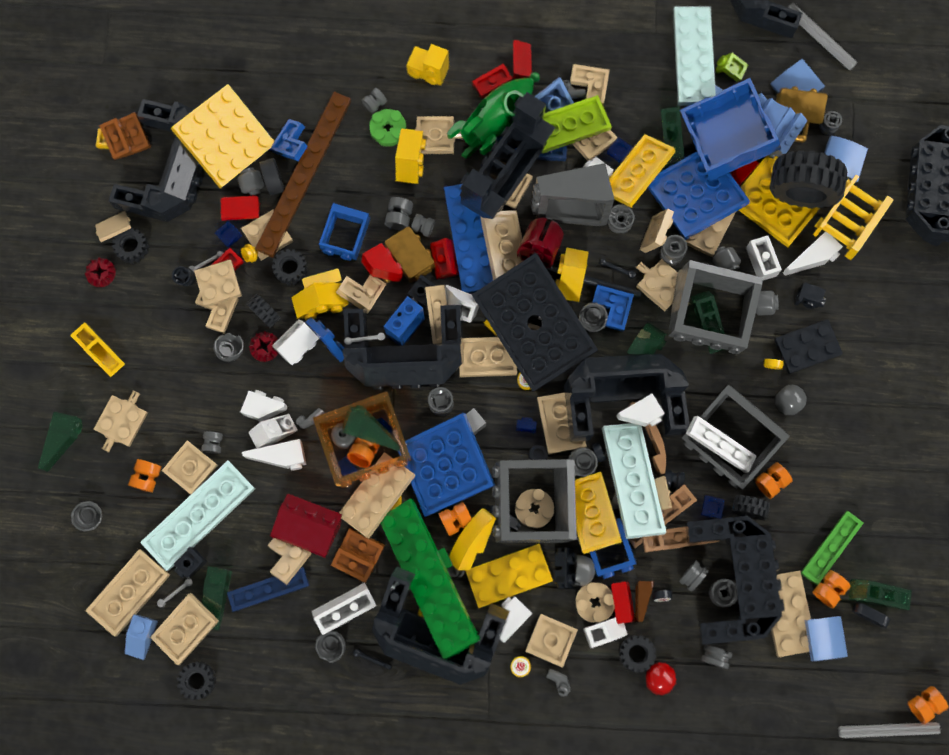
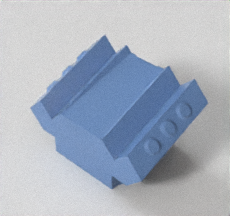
[758,93,807,158]

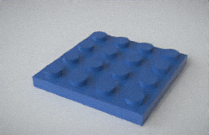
[647,151,750,240]
[396,413,495,517]

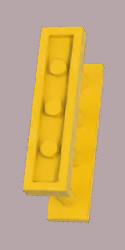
[813,175,893,260]

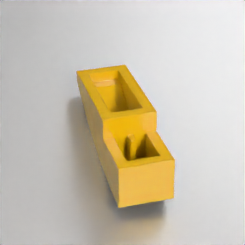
[70,322,125,377]
[449,508,496,570]

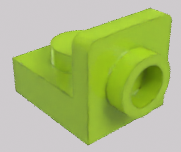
[715,53,748,81]

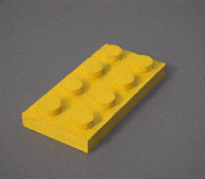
[609,134,675,207]
[575,472,622,554]
[465,544,553,608]

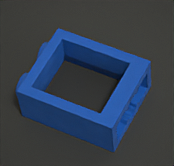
[319,203,370,261]
[384,296,425,346]
[590,518,637,579]

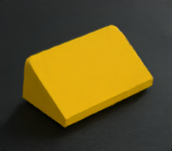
[302,269,342,289]

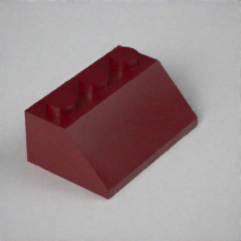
[270,494,342,558]

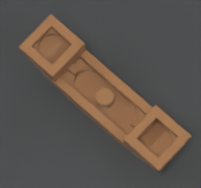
[628,402,666,477]
[629,485,697,548]
[642,527,719,552]

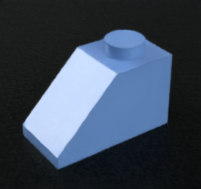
[125,615,158,660]

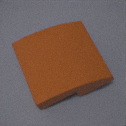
[99,112,151,160]
[331,528,385,583]

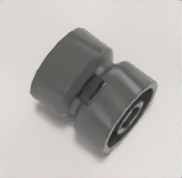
[385,197,413,231]
[659,235,688,266]
[428,387,454,416]

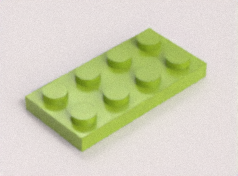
[541,95,612,154]

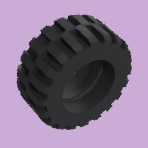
[770,150,848,208]

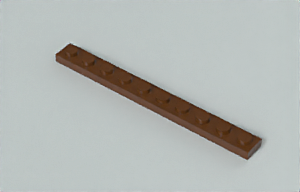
[255,92,351,258]

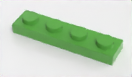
[801,511,863,585]

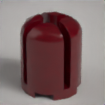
[517,217,563,269]

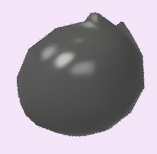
[579,302,608,332]
[213,333,244,362]
[775,384,807,415]
[568,447,598,477]
[71,501,103,532]
[575,555,595,586]
[315,630,346,663]

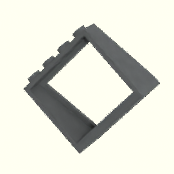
[531,163,614,226]
[668,260,763,354]
[682,384,790,490]
[492,459,577,543]

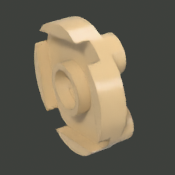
[515,489,554,529]
[575,583,615,623]

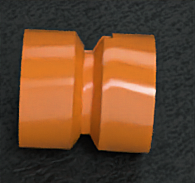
[347,431,381,468]
[128,459,161,493]
[755,462,793,499]
[438,501,472,536]
[813,570,851,608]
[908,686,948,724]

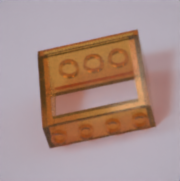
[313,392,411,488]

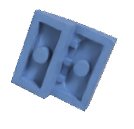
[770,59,825,93]
[825,136,868,182]
[805,616,848,661]

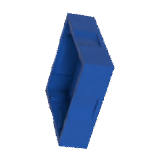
[680,78,781,181]

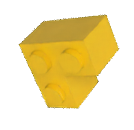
[407,44,449,85]
[395,128,426,184]
[556,247,588,302]
[291,283,349,320]

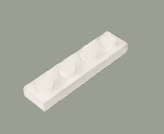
[686,416,756,473]

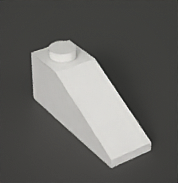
[783,232,843,275]
[242,439,307,471]

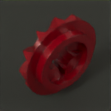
[85,258,116,287]
[249,331,278,362]

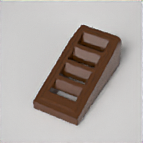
[635,581,654,622]

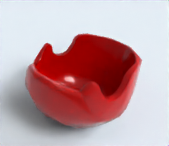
[646,662,676,695]

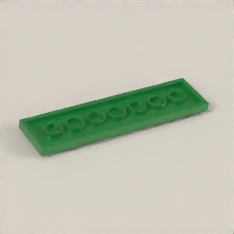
[381,499,480,660]

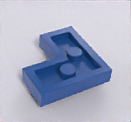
[270,119,308,161]
[592,285,634,332]
[306,317,344,362]

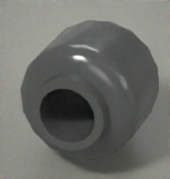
[237,167,264,196]
[712,246,741,271]
[756,291,779,316]
[331,422,357,449]

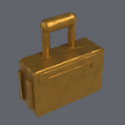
[776,86,828,142]
[383,227,435,283]

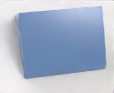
[535,77,573,113]

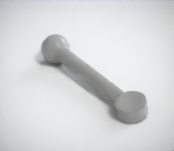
[189,251,223,271]
[344,333,385,345]
[157,578,193,607]

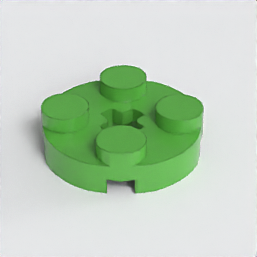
[369,109,406,146]

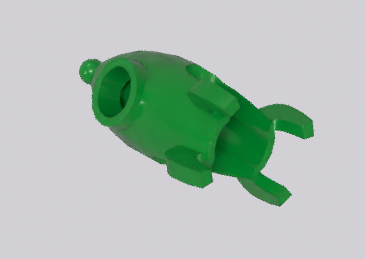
[447,72,540,159]

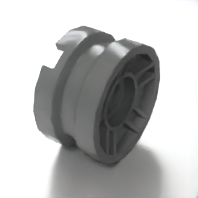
[607,205,634,234]
[679,560,709,592]
[709,579,738,608]
[701,645,732,669]

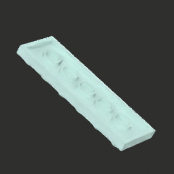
[673,7,716,106]
[602,423,666,539]
[140,461,255,571]

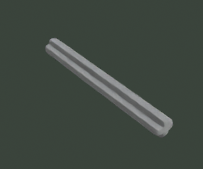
[788,3,857,70]
[838,722,941,738]

